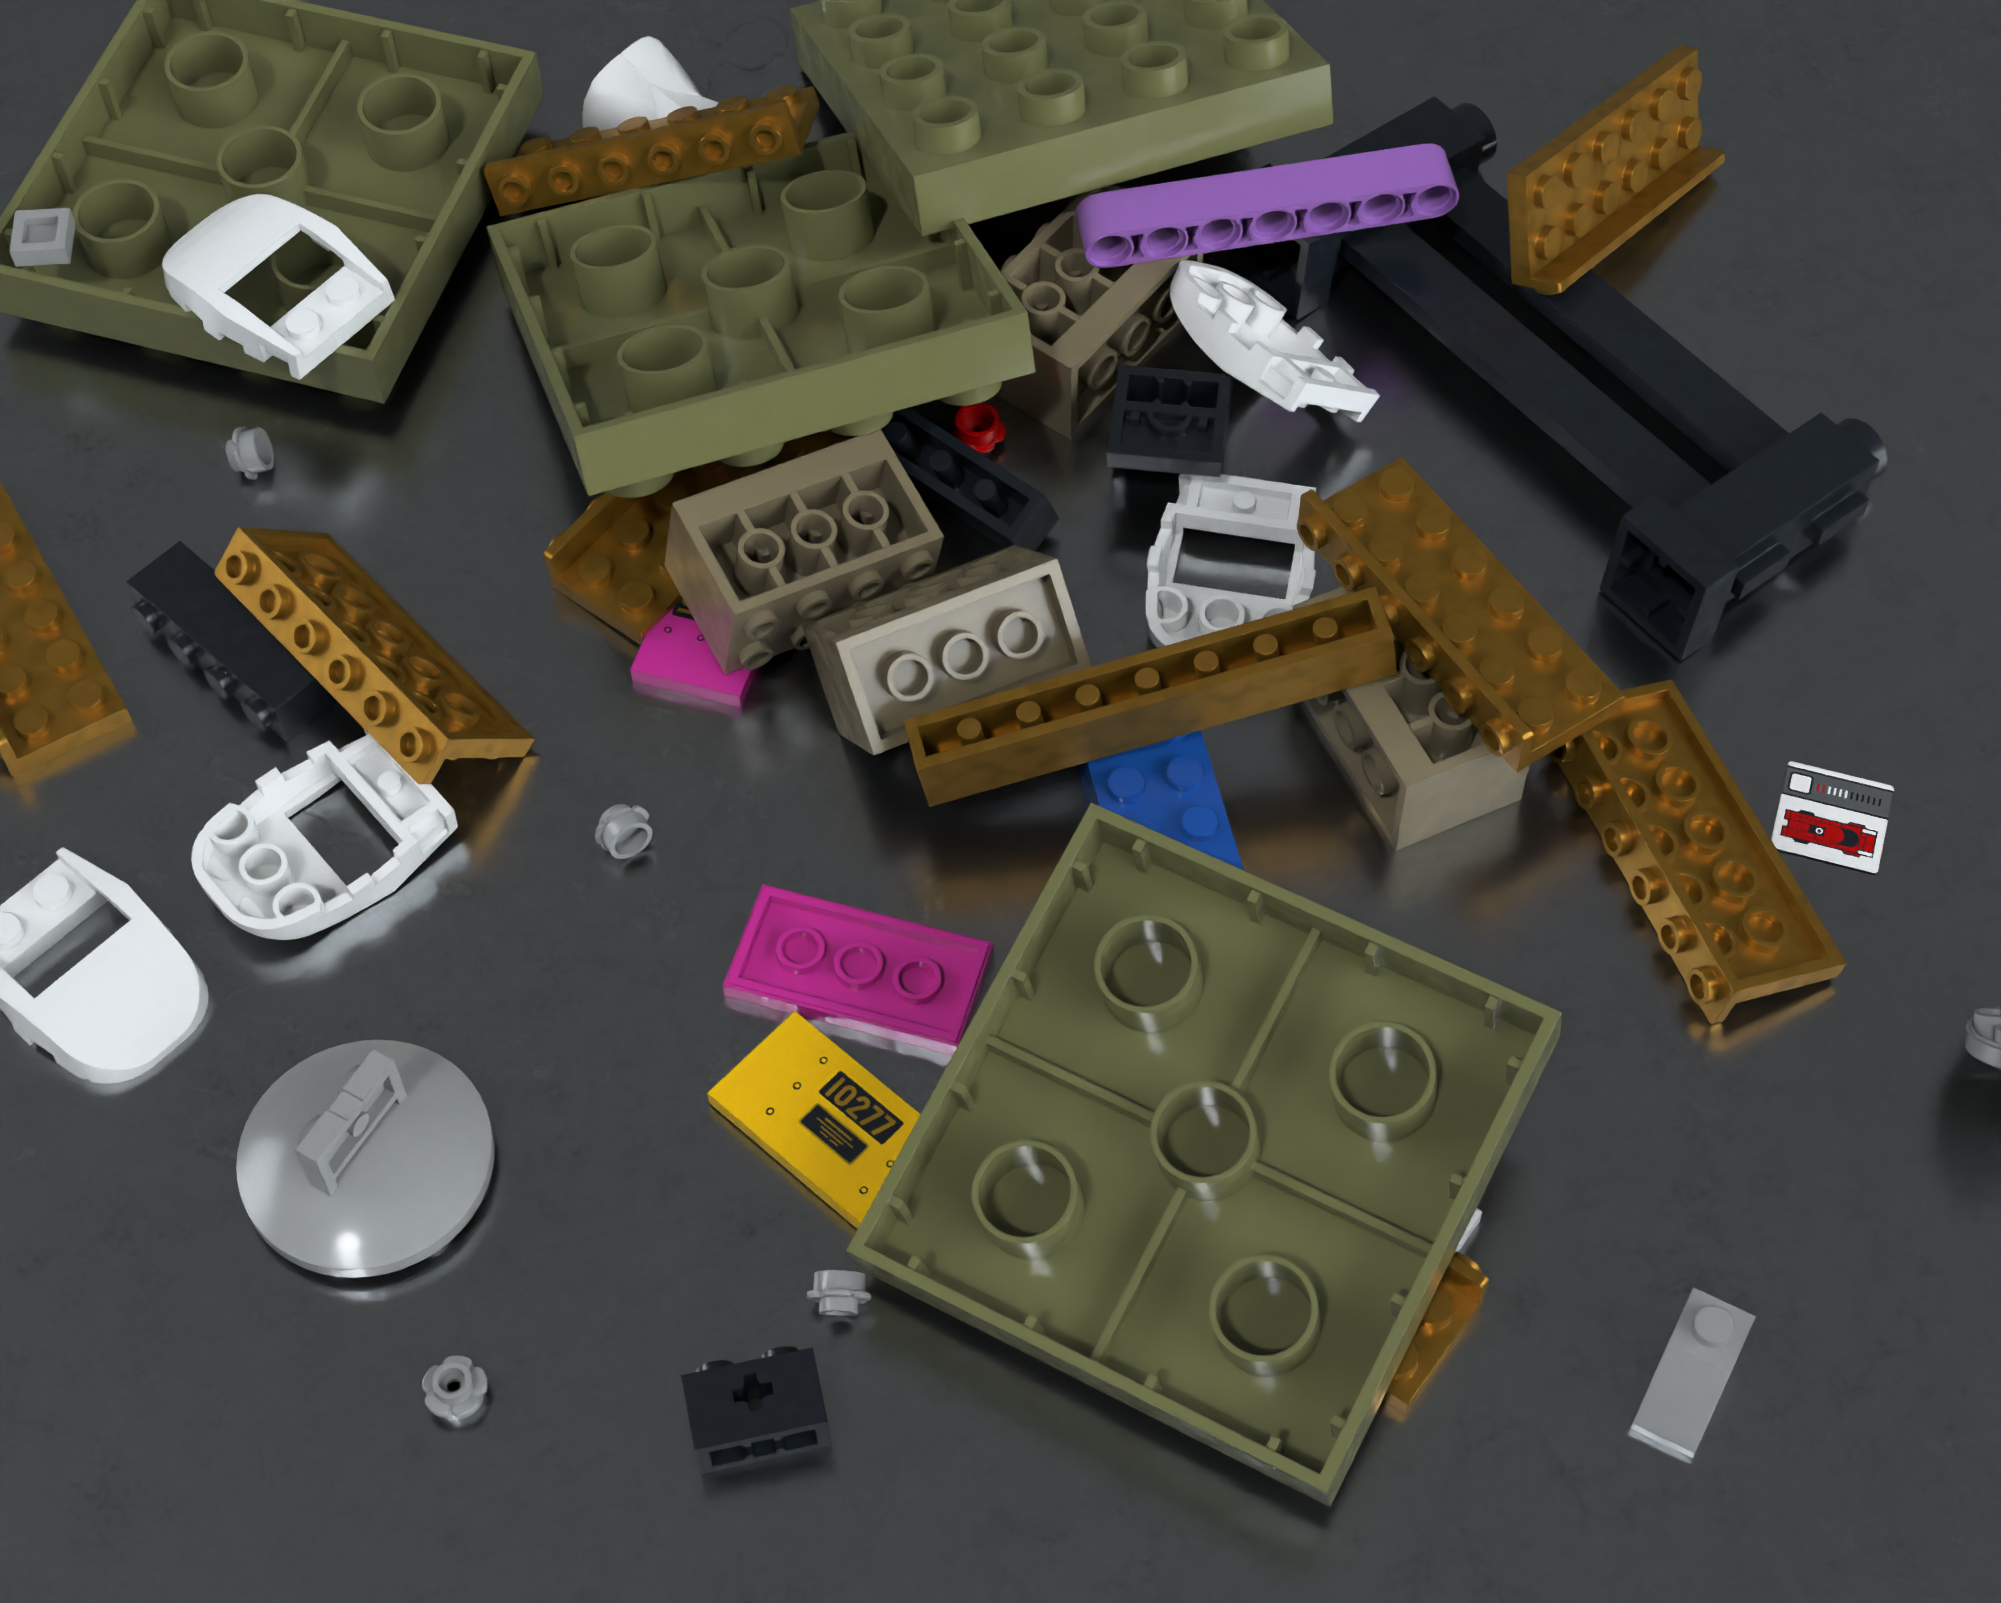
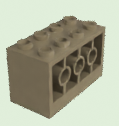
[996,184,1204,440]
[664,429,944,674]
[802,545,1092,755]
[1293,586,1529,851]

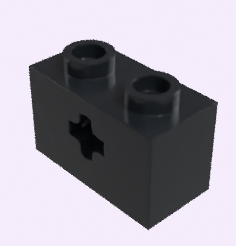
[681,1346,832,1474]

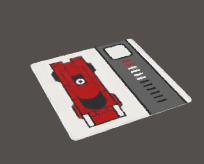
[1771,761,1894,873]

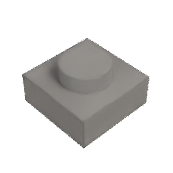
[9,208,75,267]

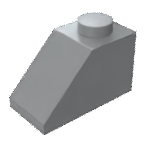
[1630,1287,1756,1458]

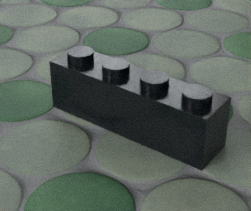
[844,407,1059,551]
[126,541,338,742]

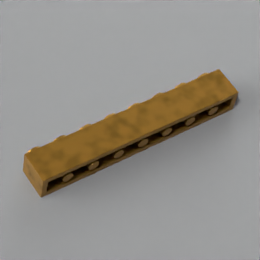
[904,586,1397,807]

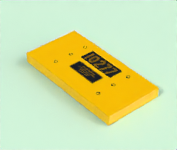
[707,1011,920,1229]

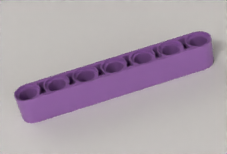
[1075,143,1459,268]

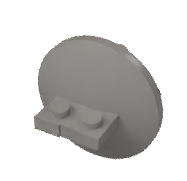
[236,1040,495,1278]

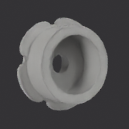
[226,426,274,480]
[594,804,653,859]
[807,1270,871,1316]
[422,1355,488,1420]

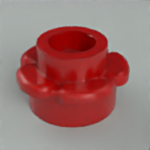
[951,402,1006,454]

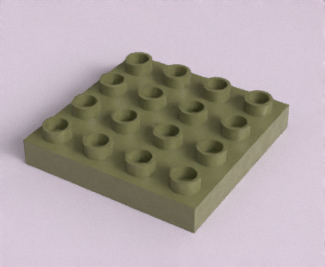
[0,0,544,404]
[790,0,1333,237]
[486,131,1036,498]
[846,803,1562,1507]

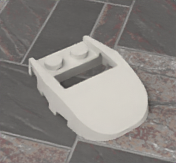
[162,194,395,380]
[1170,260,1380,422]
[1146,474,1316,648]
[191,729,458,940]
[0,847,209,1084]

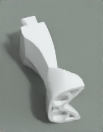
[582,36,719,131]

